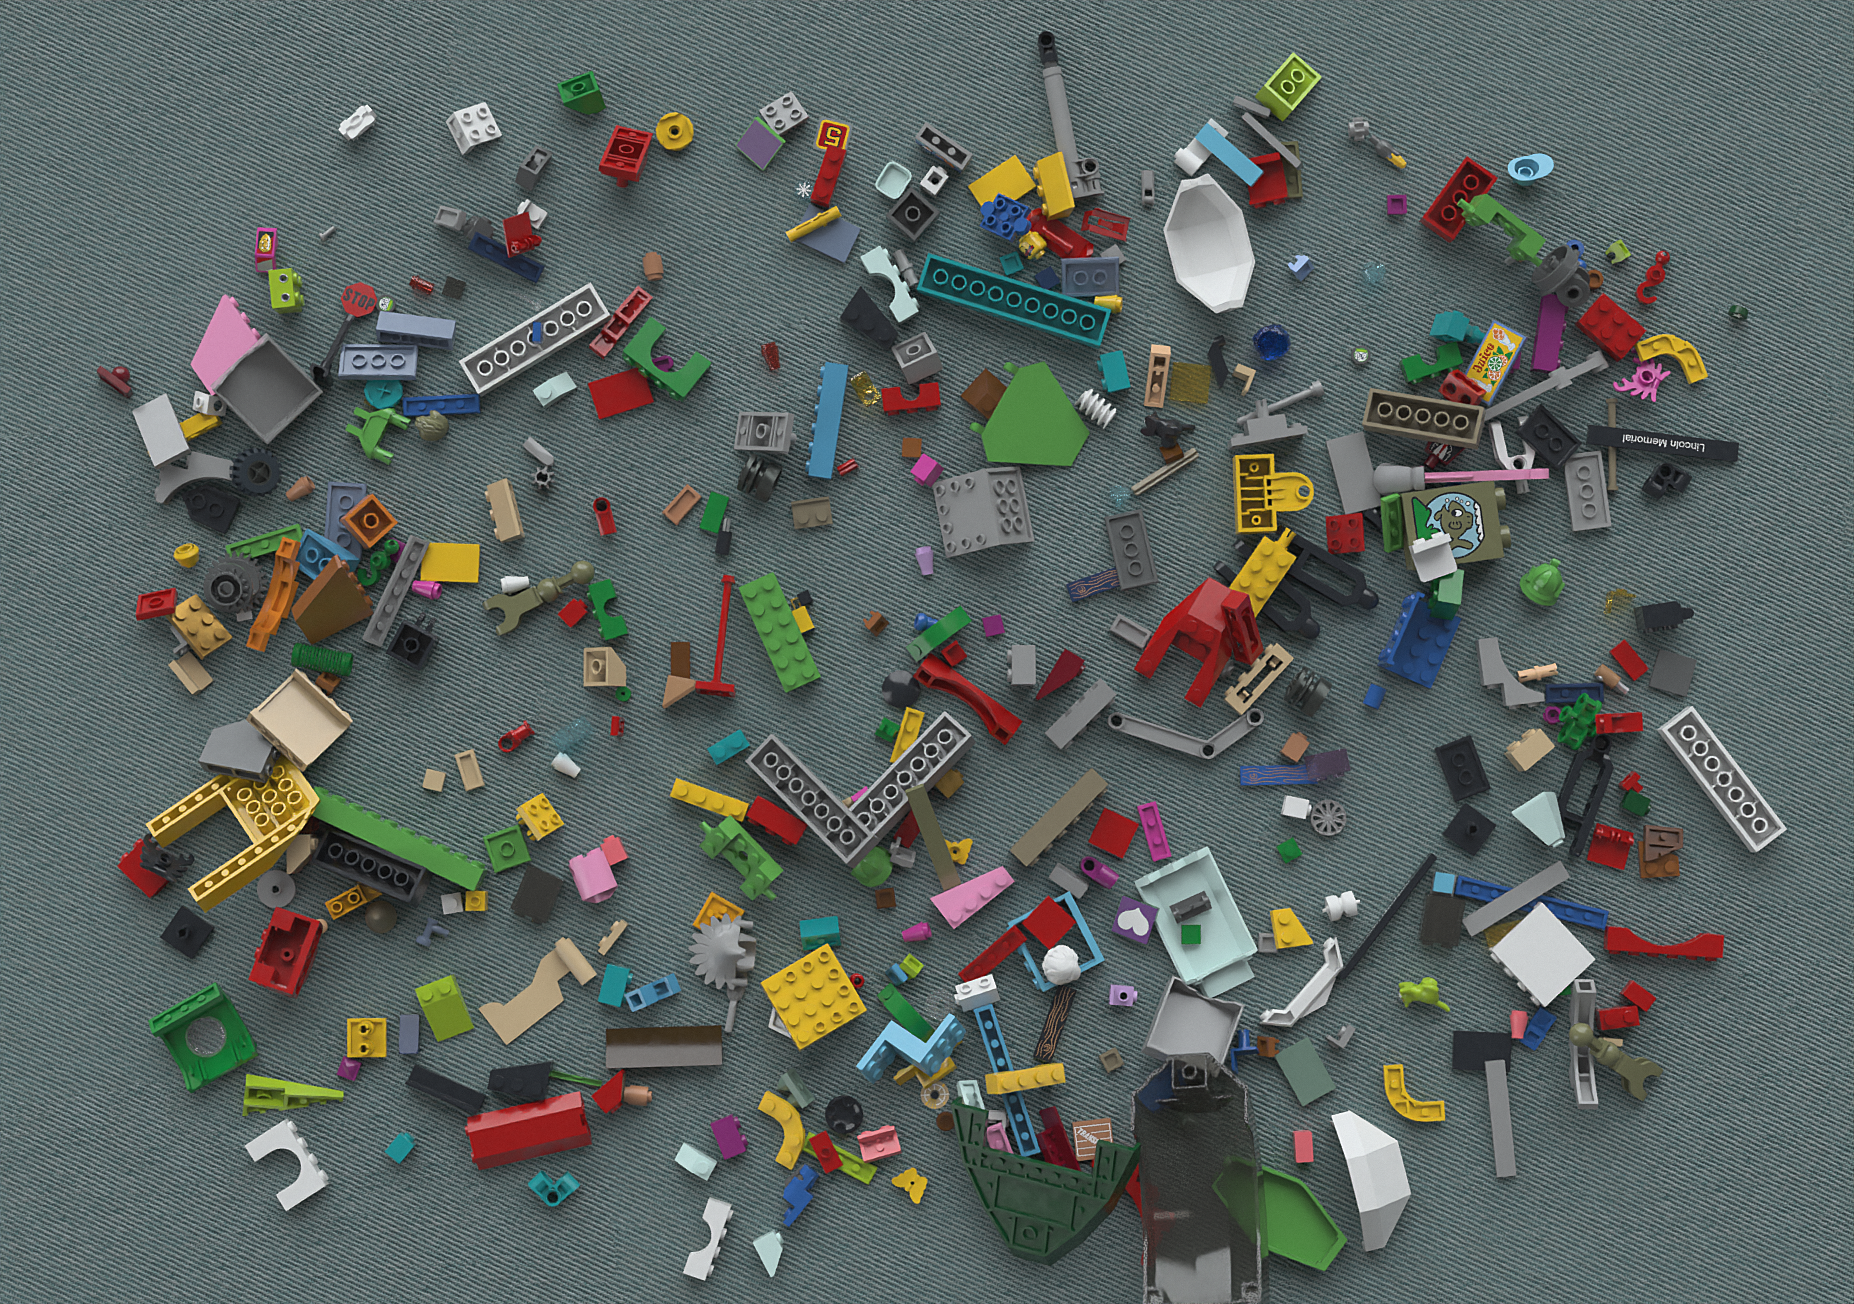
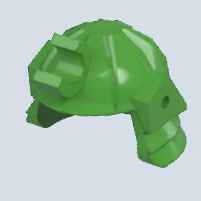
[1520,558,1565,606]
[851,845,893,887]

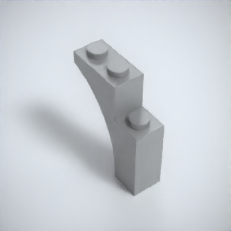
[154,451,234,505]
[1475,637,1545,709]

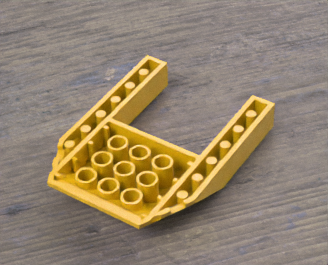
[146,753,321,913]

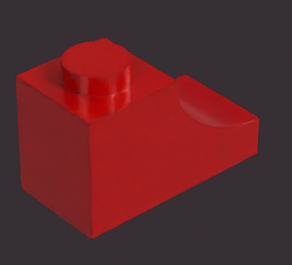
[893,810,920,848]

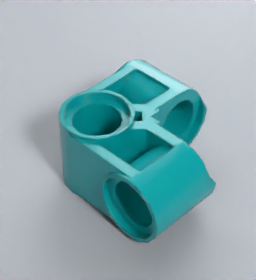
[527,1170,580,1207]

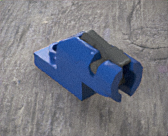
[783,1164,819,1227]

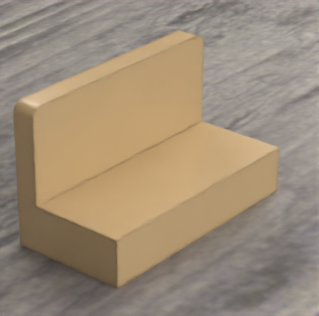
[1232,364,1256,396]
[168,652,213,695]

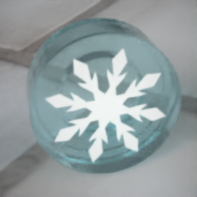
[794,180,813,200]

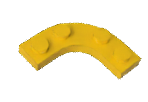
[1634,334,1708,384]
[1383,1064,1445,1122]
[758,1091,805,1170]

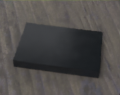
[1515,404,1582,471]
[1434,735,1491,802]
[1451,1030,1512,1072]

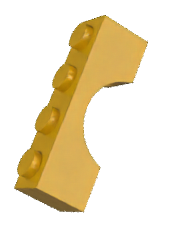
[670,778,750,822]
[985,1063,1065,1094]

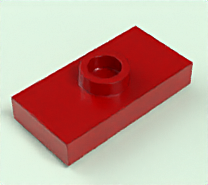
[809,1130,843,1174]

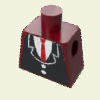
[1424,441,1465,470]

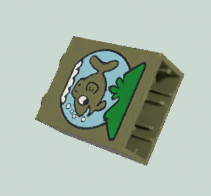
[1398,481,1511,570]

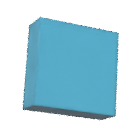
[1432,872,1455,894]

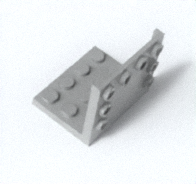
[932,466,1034,558]

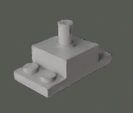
[1227,399,1308,450]
[734,412,797,455]

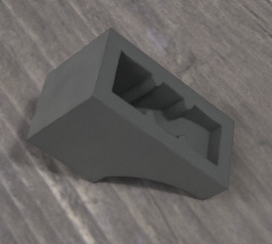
[515,145,553,191]

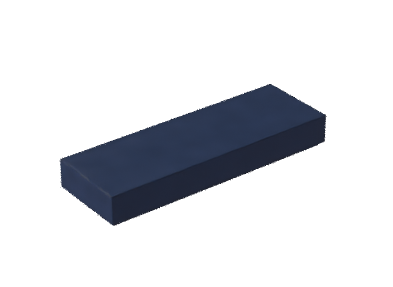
[1545,683,1604,704]

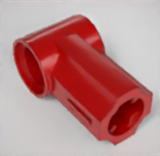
[593,497,617,536]

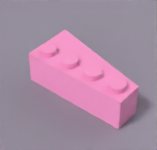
[930,866,1015,929]

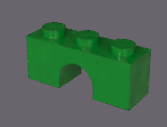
[1399,341,1463,385]
[586,579,629,641]

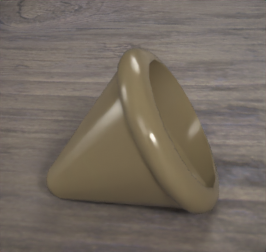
[365,901,397,933]

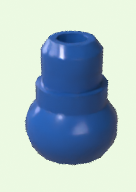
[914,613,938,631]

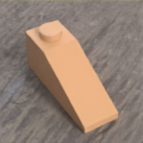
[1144,344,1171,408]

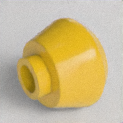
[173,543,199,568]

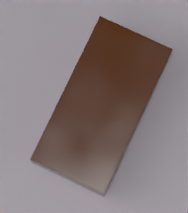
[671,642,690,679]

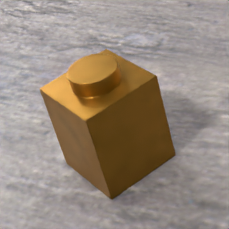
[935,769,964,798]

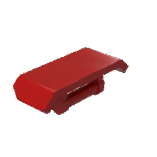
[1026,207,1094,259]

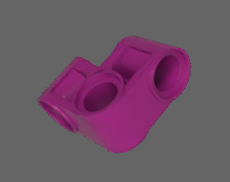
[1079,856,1119,890]

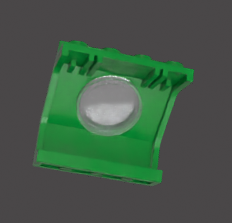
[148,982,258,1093]

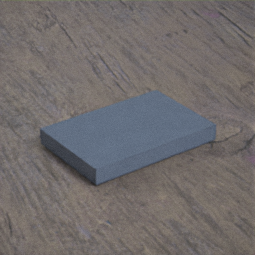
[795,204,861,264]
[1061,257,1119,297]

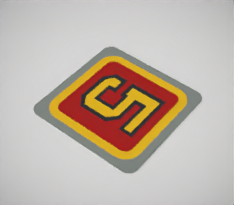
[813,116,853,152]

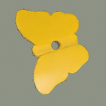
[945,838,973,865]
[892,1167,927,1204]

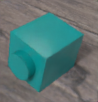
[385,1132,416,1164]

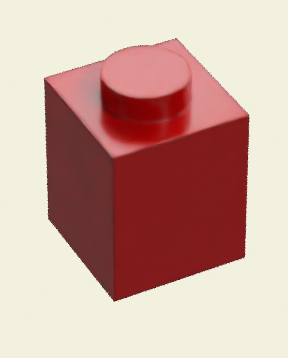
[558,598,589,629]

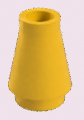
[1094,295,1123,314]

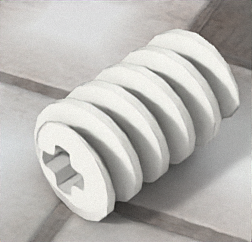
[1074,389,1117,429]

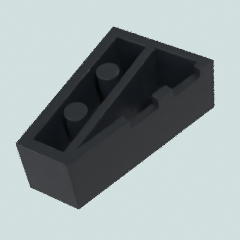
[487,1060,554,1100]

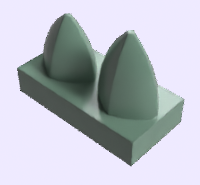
[777,1067,814,1108]

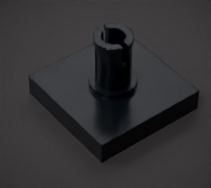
[1442,802,1497,856]
[160,905,215,959]

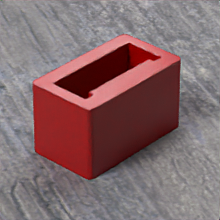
[1619,980,1657,1012]

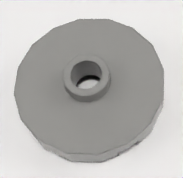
[257,870,296,908]

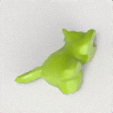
[1398,977,1450,1012]

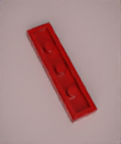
[958,925,1027,983]

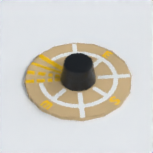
[920,1081,949,1109]

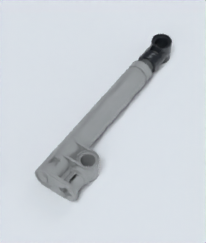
[1037,31,1105,201]

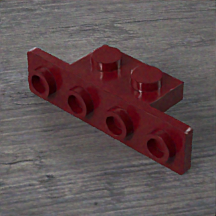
[1035,1106,1082,1172]

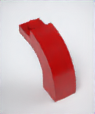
[1595,712,1643,734]

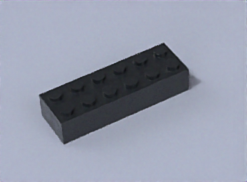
[311,827,434,908]

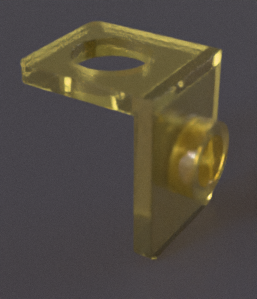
[849,370,882,407]
[1604,589,1636,614]

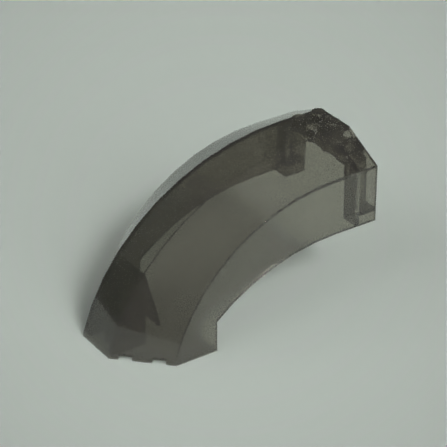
[1131,1052,1270,1304]

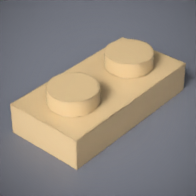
[598,920,629,955]

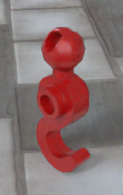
[1635,251,1670,305]

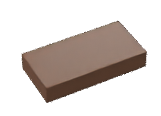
[662,484,702,525]

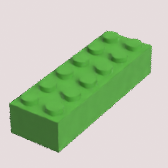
[738,572,821,693]

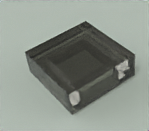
[442,276,466,301]

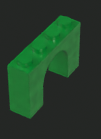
[622,317,712,402]

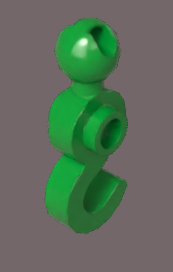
[357,539,399,586]

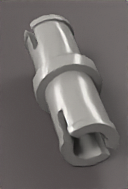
[892,249,919,288]

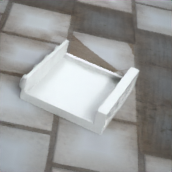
[1489,902,1595,1007]

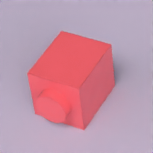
[600,835,629,866]

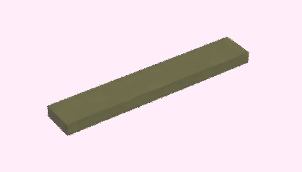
[905,784,961,891]

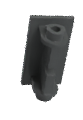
[1169,891,1212,924]

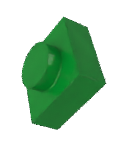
[1276,837,1302,863]

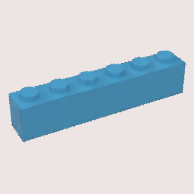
[805,362,849,480]

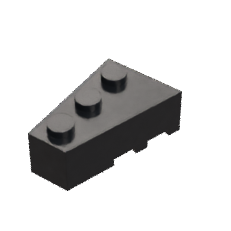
[840,286,898,352]

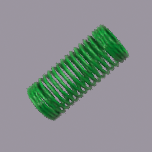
[291,642,354,677]

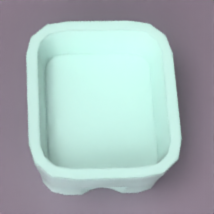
[875,161,912,199]

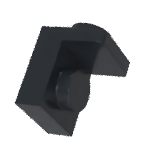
[1363,508,1382,531]

